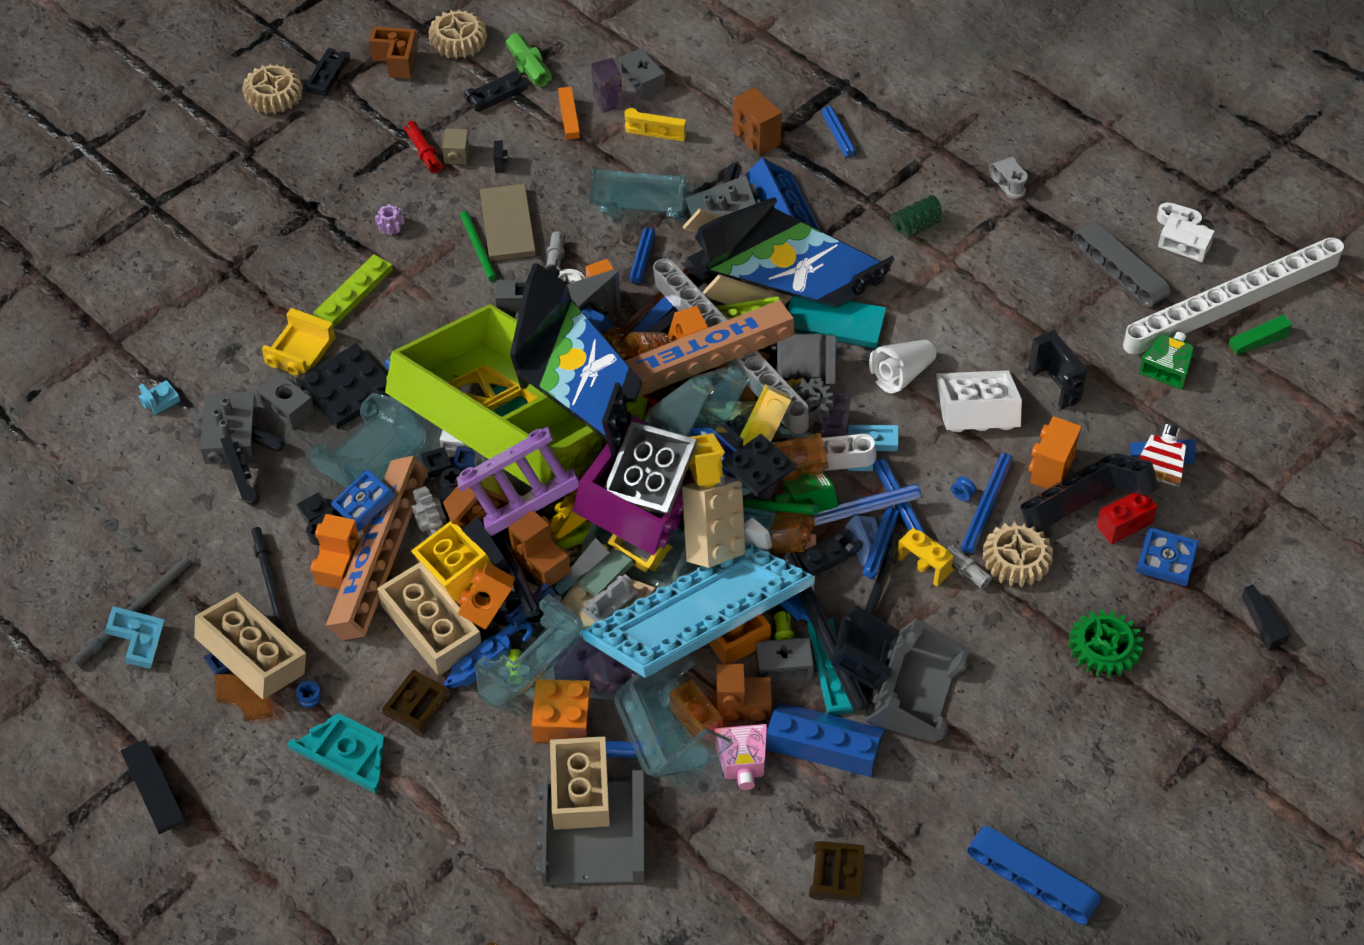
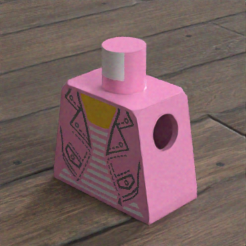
[715,724,767,790]

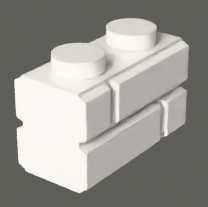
[1158,215,1215,262]

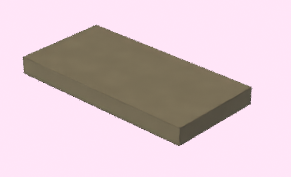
[479,184,536,262]

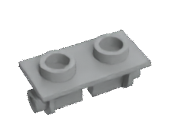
[582,575,638,622]

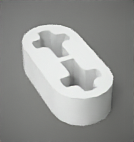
[1157,202,1202,225]

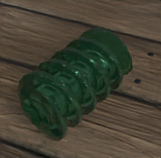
[890,195,942,238]

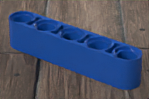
[967,826,1102,925]

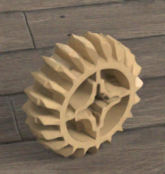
[429,9,487,60]
[243,63,303,115]
[983,521,1053,588]

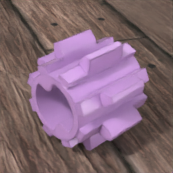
[375,204,405,235]

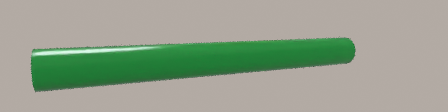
[460,211,497,282]
[743,498,819,515]

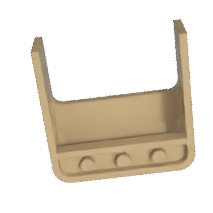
[683,208,791,306]

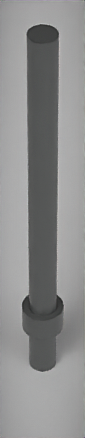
[71,557,192,668]

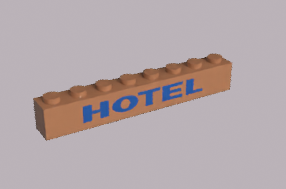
[625,300,794,398]
[325,456,428,640]

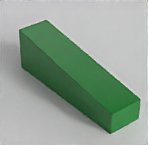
[1228,314,1292,355]

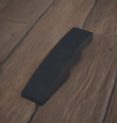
[120,739,185,835]

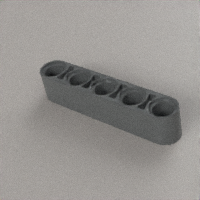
[1073,222,1170,307]

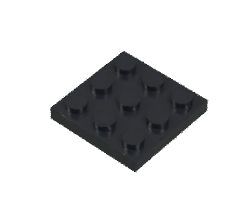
[296,343,391,429]

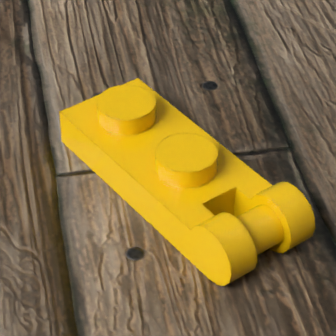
[624,108,686,142]

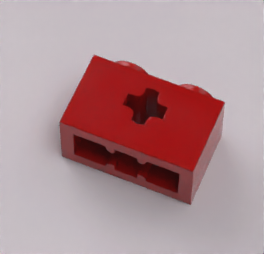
[1096,493,1158,545]

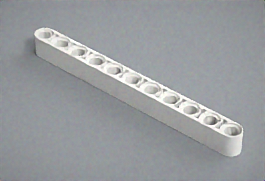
[1123,237,1344,355]

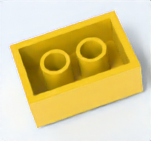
[411,521,494,606]

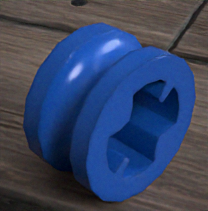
[950,476,976,501]
[295,681,321,708]

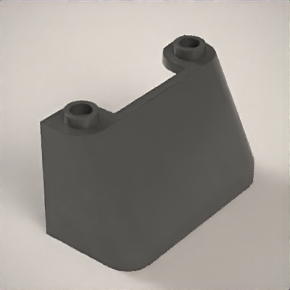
[864,618,970,743]

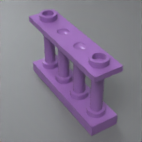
[457,427,580,536]

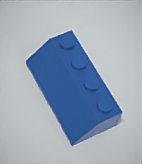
[744,158,821,231]
[766,702,885,777]

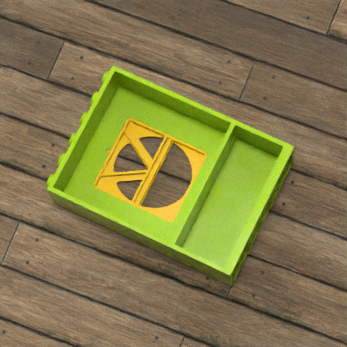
[385,304,648,486]

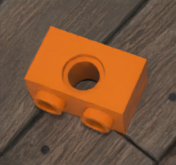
[457,562,515,629]

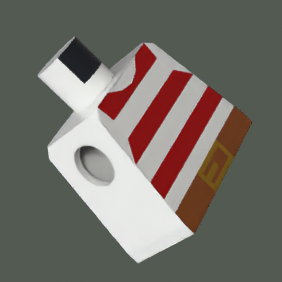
[1139,424,1186,487]

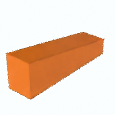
[558,86,580,140]

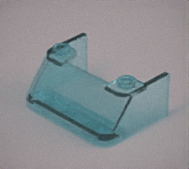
[589,166,690,218]
[614,655,734,778]

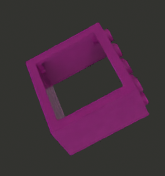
[572,414,696,556]

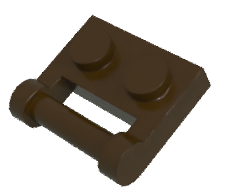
[382,669,453,736]
[809,841,865,902]

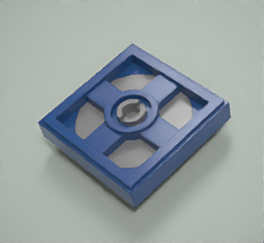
[331,469,396,531]
[1136,527,1199,586]

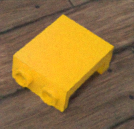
[262,308,336,376]

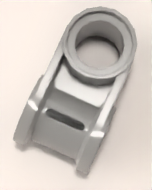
[989,157,1028,199]

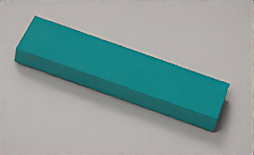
[807,618,854,716]

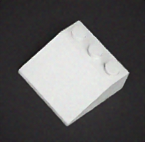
[936,370,1022,432]

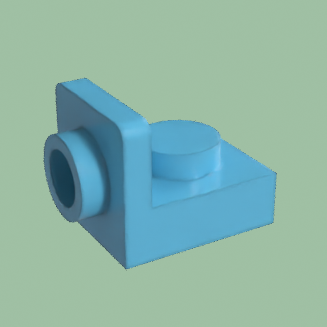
[138,380,180,415]

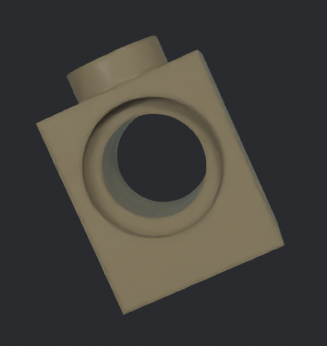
[442,129,470,165]

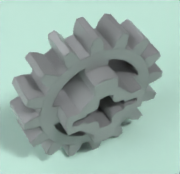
[412,486,447,537]

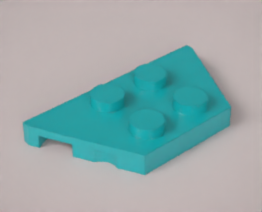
[287,713,385,794]

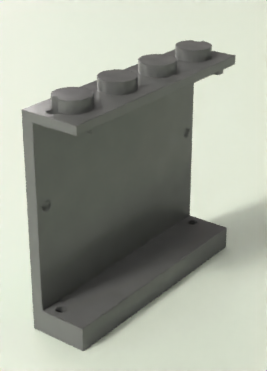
[536,770,645,886]

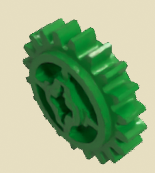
[1068,609,1143,678]

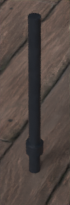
[251,527,292,640]
[865,533,903,615]

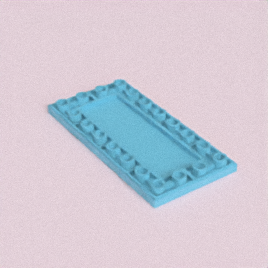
[582,543,815,678]

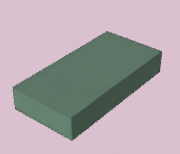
[579,548,633,597]

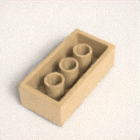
[377,562,482,676]
[194,592,306,699]

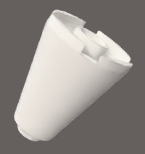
[869,340,936,394]

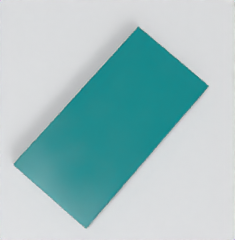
[788,296,886,349]

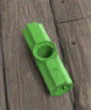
[506,32,552,88]

